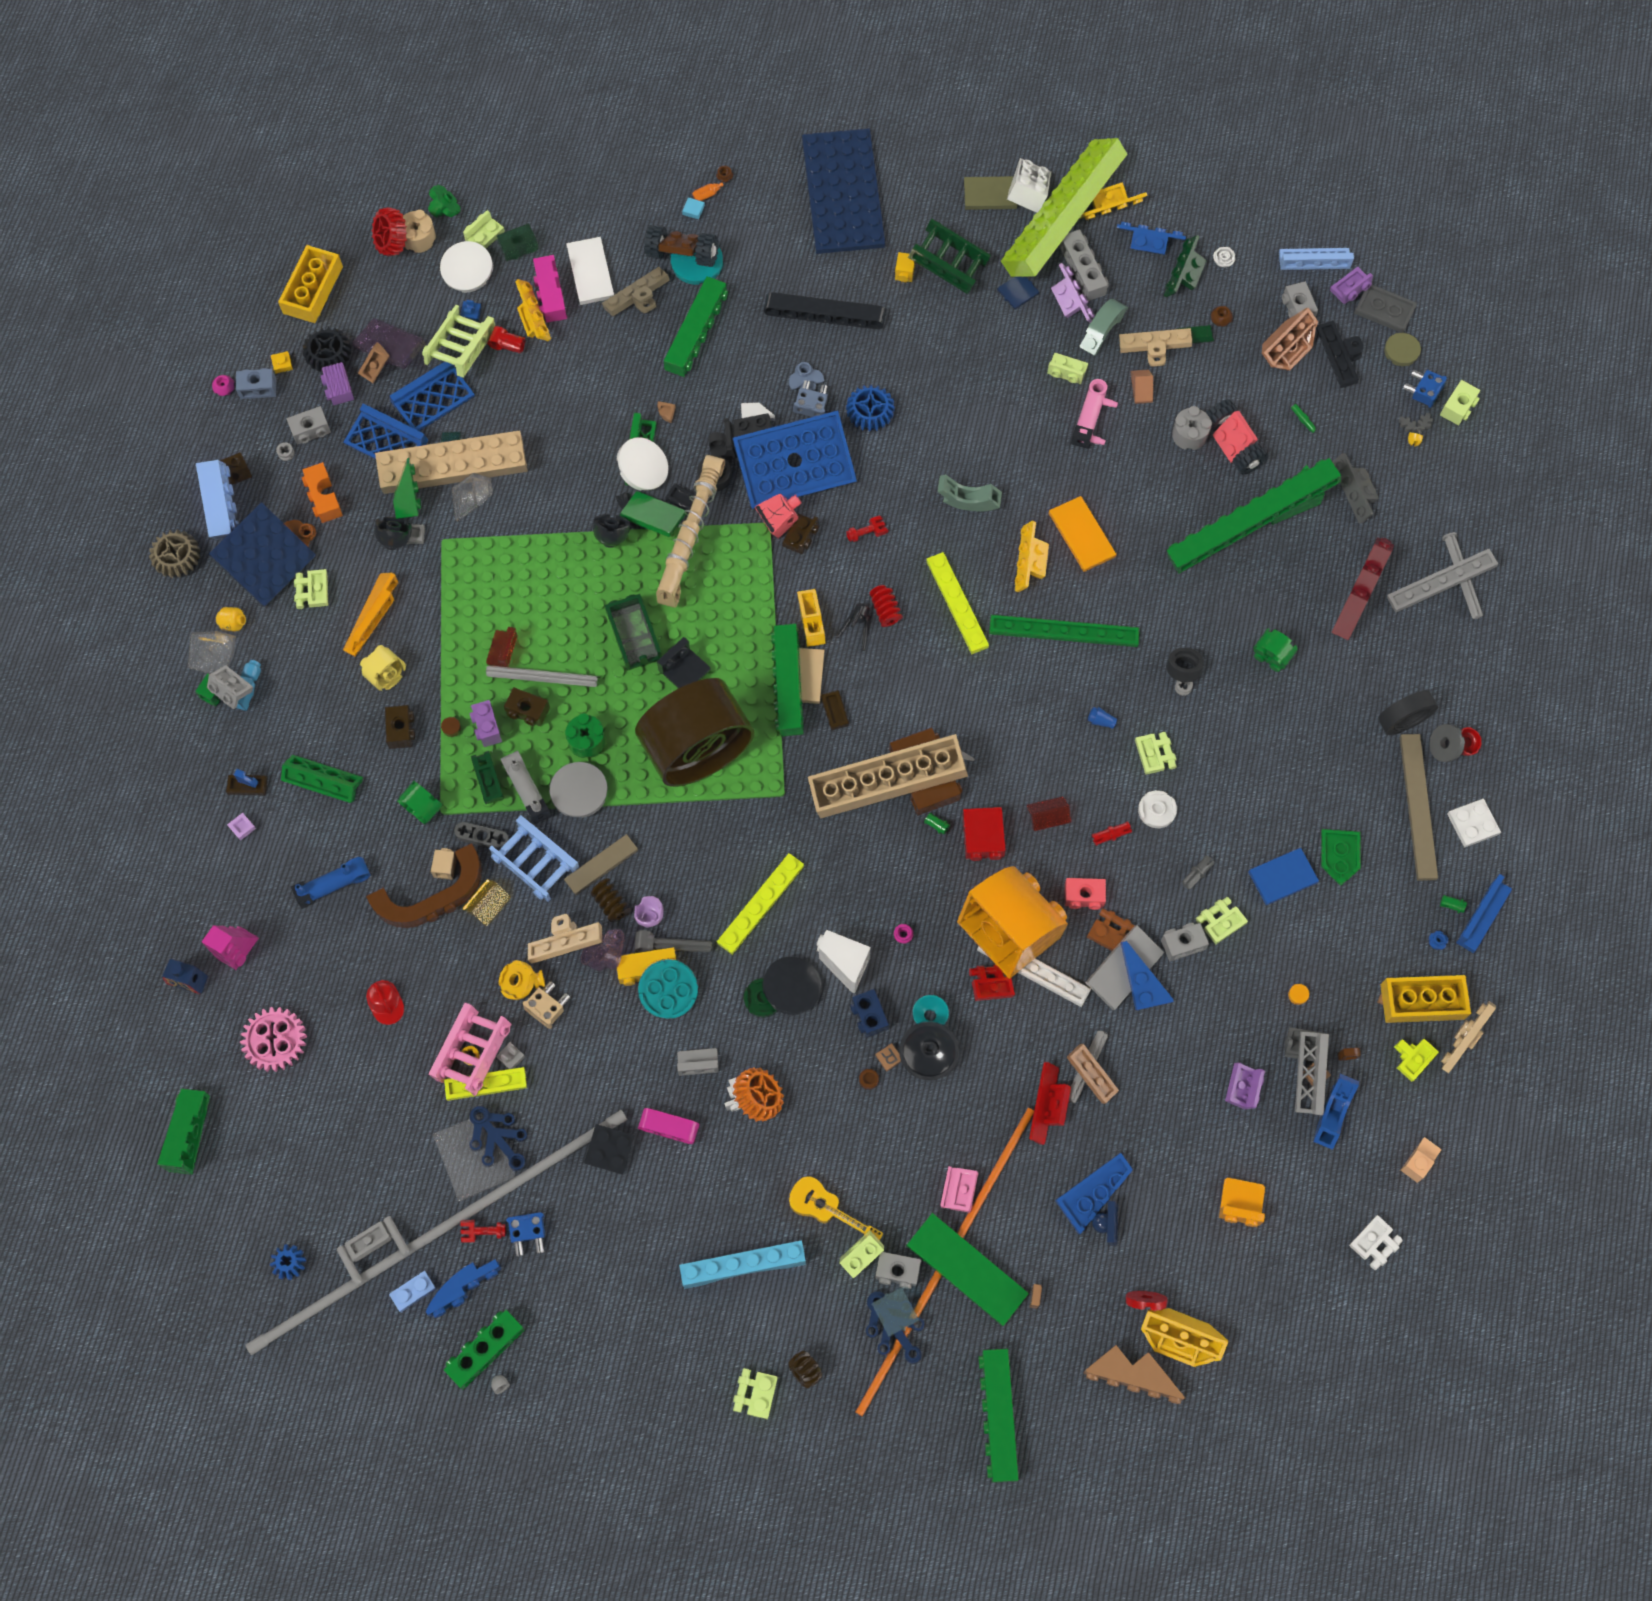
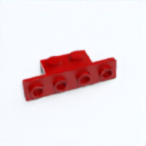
[1029,1062,1071,1145]

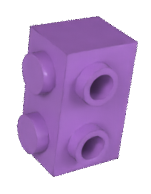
[469,700,502,747]

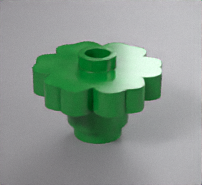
[428,184,460,218]

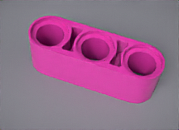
[638,1108,700,1144]

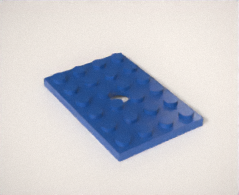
[732,411,857,509]

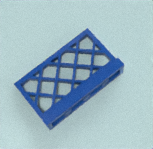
[390,362,475,431]
[343,404,428,459]

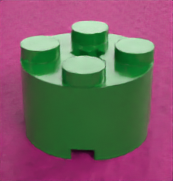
[1253,629,1298,672]
[565,713,605,758]
[397,780,443,825]

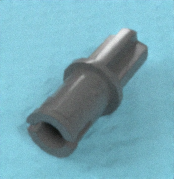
[1182,855,1214,889]

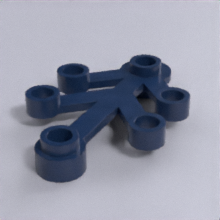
[470,1106,527,1171]
[866,1292,925,1364]

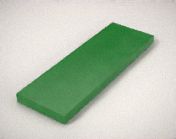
[906,1213,1029,1327]

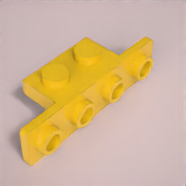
[1080,182,1147,220]
[515,279,551,341]
[1015,521,1049,592]

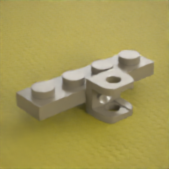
[602,267,670,317]

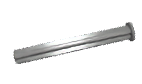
[1442,532,1483,619]

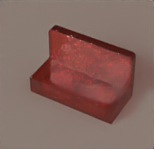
[486,627,518,667]
[1027,797,1071,831]

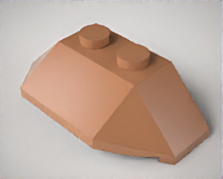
[1262,307,1318,371]

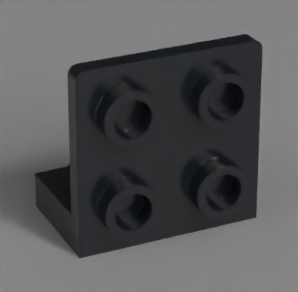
[657,637,711,689]

